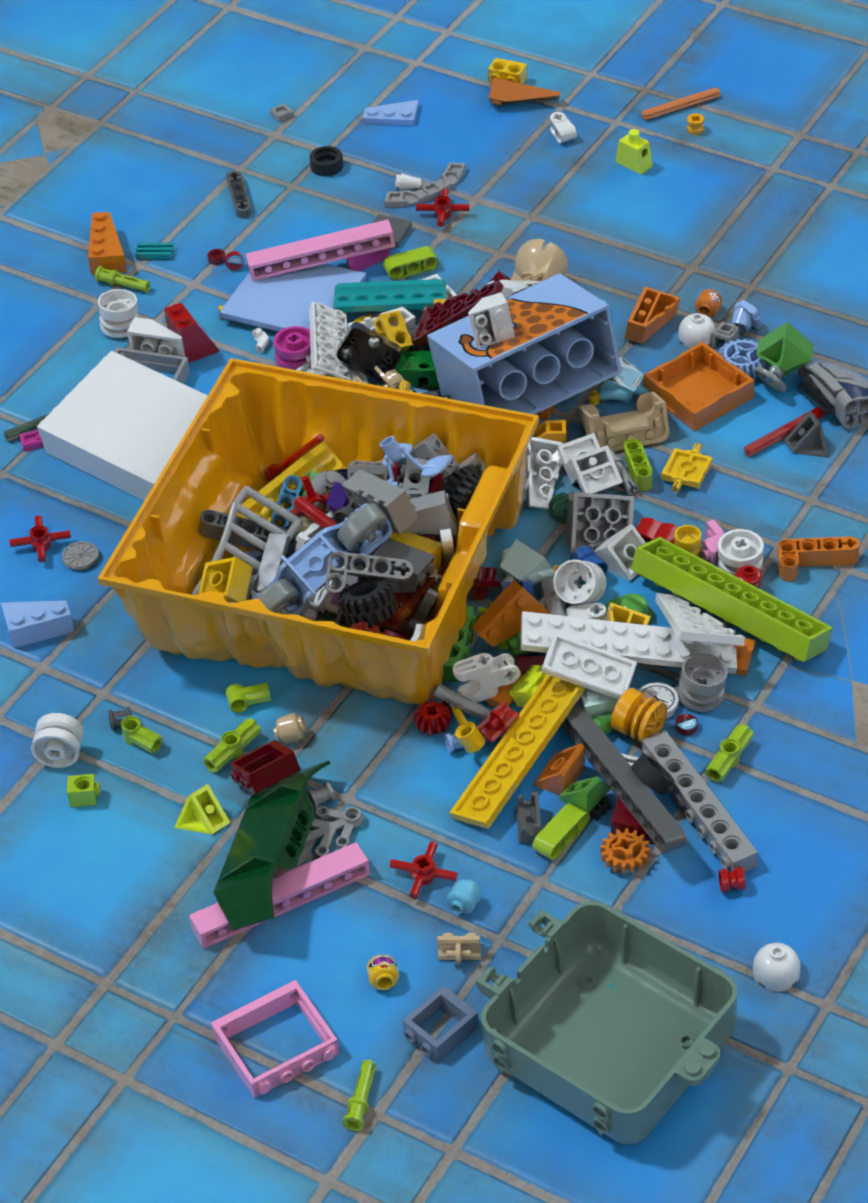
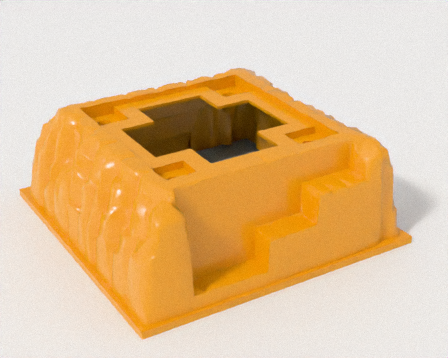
[98,358,539,705]

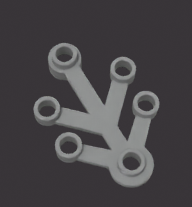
[305,806,364,859]

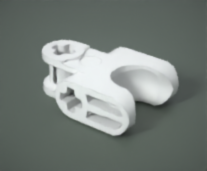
[453,653,520,703]

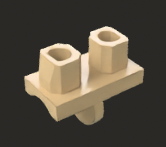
[437,933,481,964]

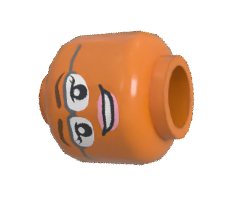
[695,289,722,317]

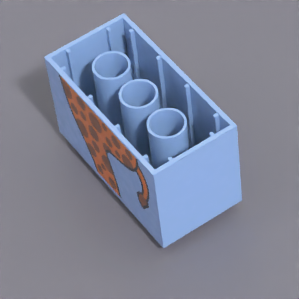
[427,273,622,415]

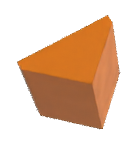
[533,743,585,795]

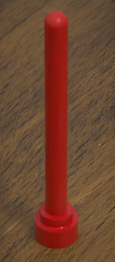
[264,434,324,481]

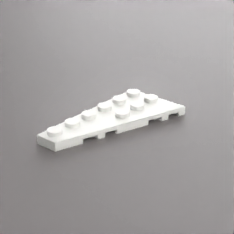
[655,593,745,646]

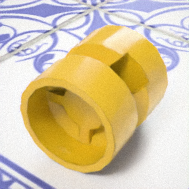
[674,525,701,558]

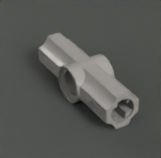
[539,577,567,616]

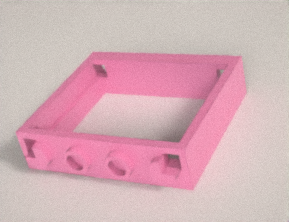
[211,980,340,1098]

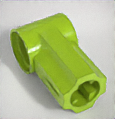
[225,683,271,713]
[121,716,163,753]

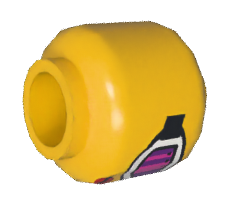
[367,954,399,990]

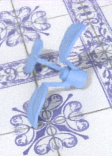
[380,436,453,487]

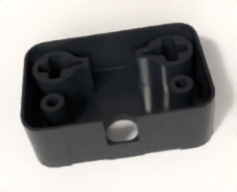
[336,322,402,383]

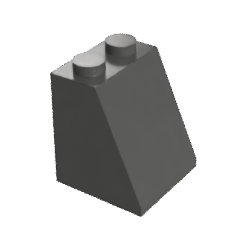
[367,538,435,593]

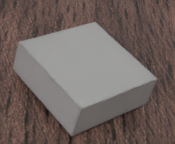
[270,104,294,123]

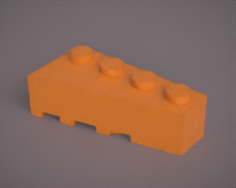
[88,212,127,275]

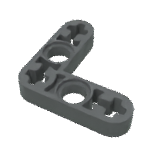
[404,588,439,639]

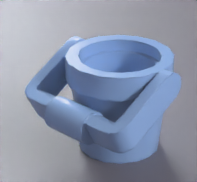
[731,300,763,333]

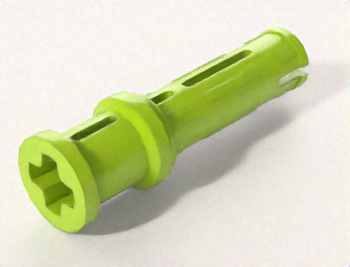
[95,266,150,293]
[342,1060,377,1131]

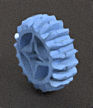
[718,339,768,380]

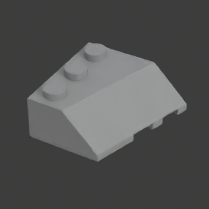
[566,492,634,554]

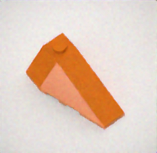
[488,78,561,106]

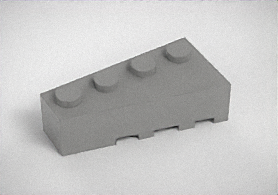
[342,469,418,534]

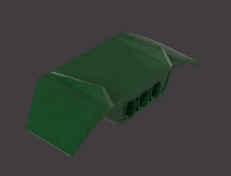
[213,760,330,930]

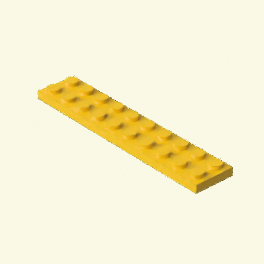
[449,674,586,829]

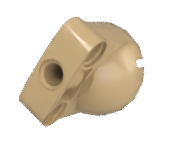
[511,239,568,281]

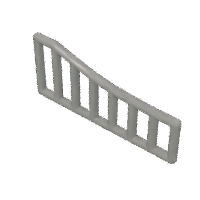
[191,486,303,600]

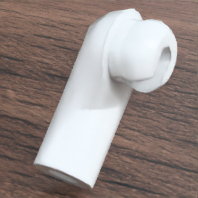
[252,328,269,353]

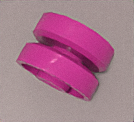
[273,326,311,370]

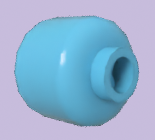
[447,879,481,914]

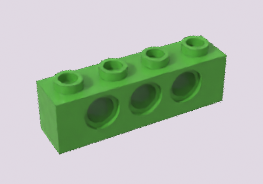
[442,606,478,682]

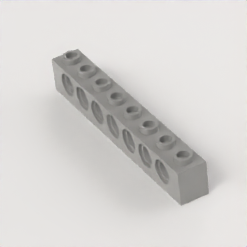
[641,731,758,873]

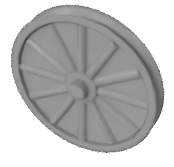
[62,541,99,570]

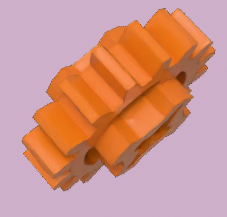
[600,828,650,874]

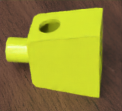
[616,129,653,175]

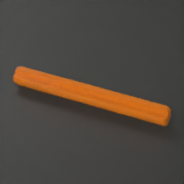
[642,87,720,120]

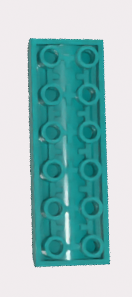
[333,279,446,313]

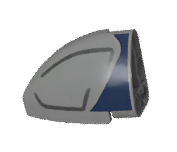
[798,360,868,429]

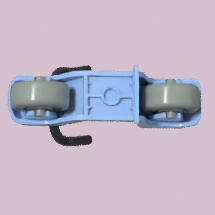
[254,503,392,616]

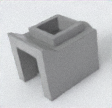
[711,322,739,349]

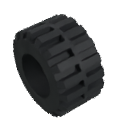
[441,466,482,521]
[338,578,398,627]

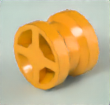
[687,113,704,135]

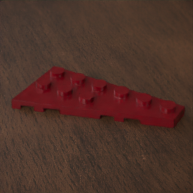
[412,280,504,347]

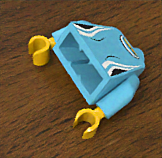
[588,356,650,406]

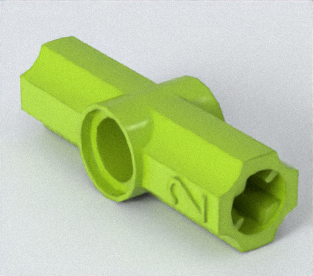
[202,718,261,773]
[705,724,754,783]

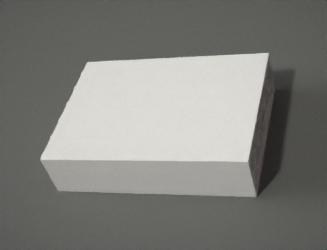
[37,351,208,501]

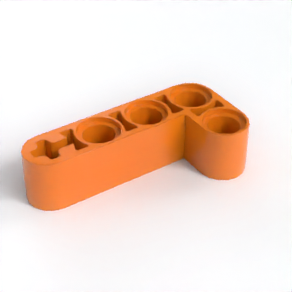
[777,536,860,582]

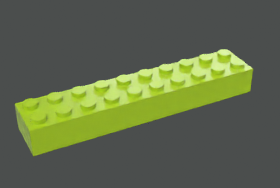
[631,537,833,662]

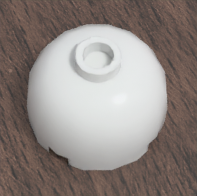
[678,313,716,349]
[752,943,801,992]

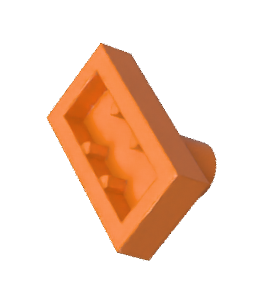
[730,638,755,676]

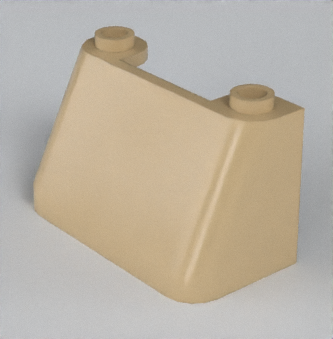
[578,391,669,451]

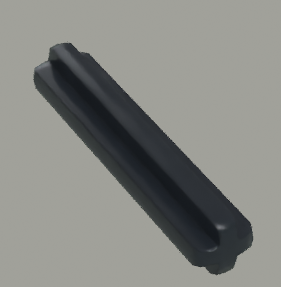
[798,381,834,414]

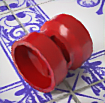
[718,867,746,893]

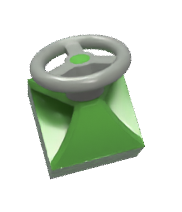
[754,321,814,393]

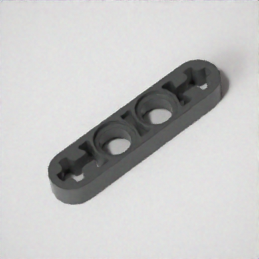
[226,171,252,218]

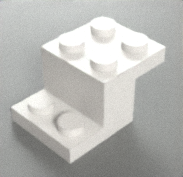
[556,433,623,494]

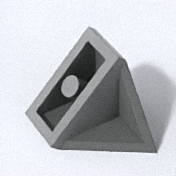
[784,411,830,458]

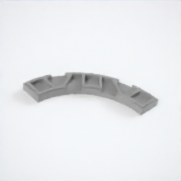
[384,163,466,208]

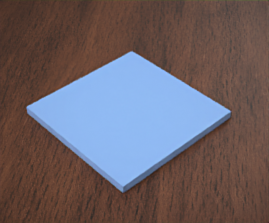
[219,264,366,331]

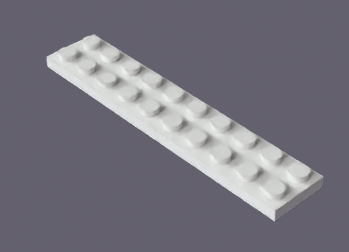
[521,611,737,674]

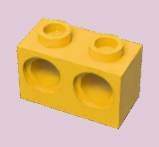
[488,58,527,84]
[373,310,413,352]

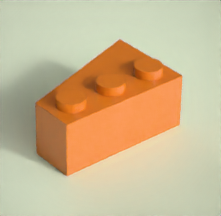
[624,287,680,344]

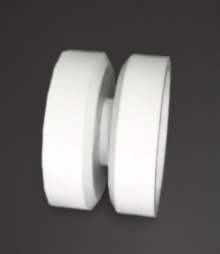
[717,529,764,576]
[31,713,84,768]

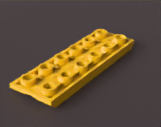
[242,441,347,527]

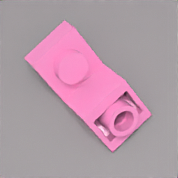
[701,519,724,566]

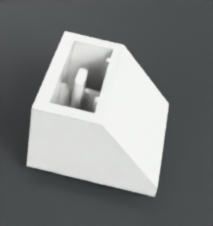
[468,292,515,349]

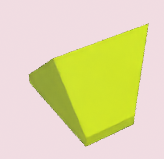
[174,784,230,834]

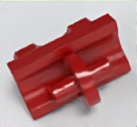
[477,701,519,744]

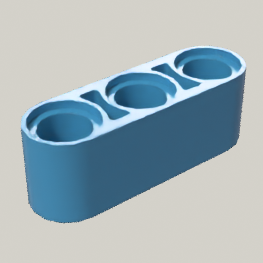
[270,475,302,529]

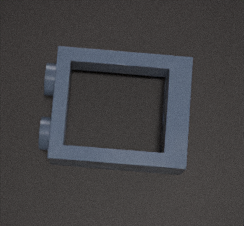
[402,986,479,1062]

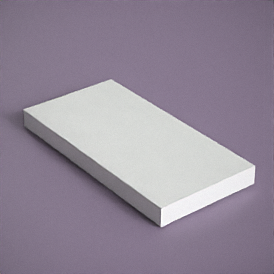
[541,633,637,700]

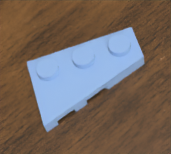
[363,100,419,126]

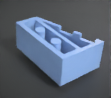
[1,600,75,648]

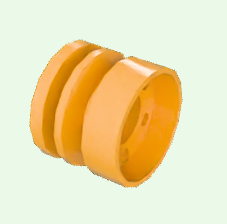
[611,688,668,743]

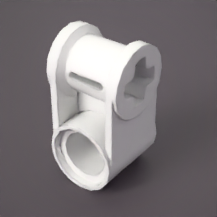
[550,112,577,144]
[566,603,606,621]

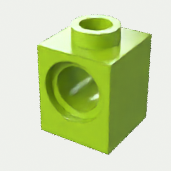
[67,774,101,807]

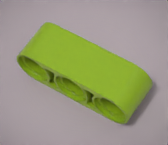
[383,246,439,280]
[624,438,652,492]
[532,803,589,860]

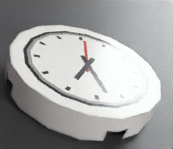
[639,683,679,718]

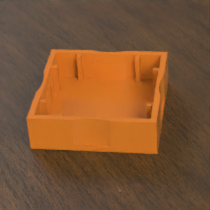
[643,342,754,432]

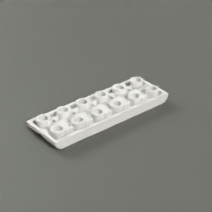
[309,301,350,380]

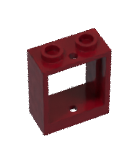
[229,739,301,795]

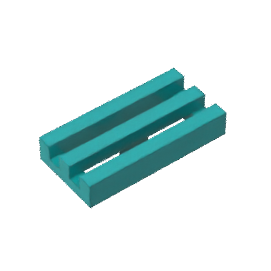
[135,243,174,260]

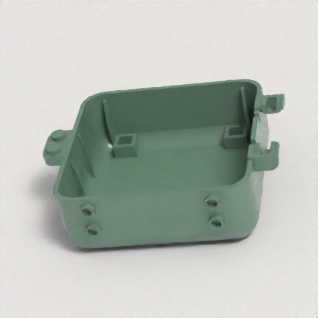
[476,901,737,1145]

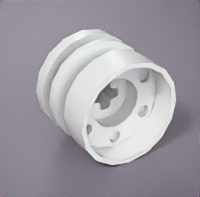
[98,289,139,338]
[553,560,606,605]

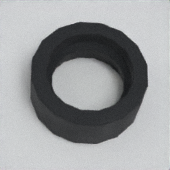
[309,146,343,176]
[631,754,675,795]

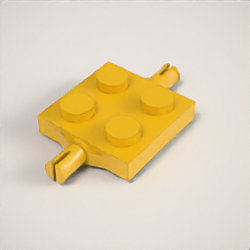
[661,443,713,493]

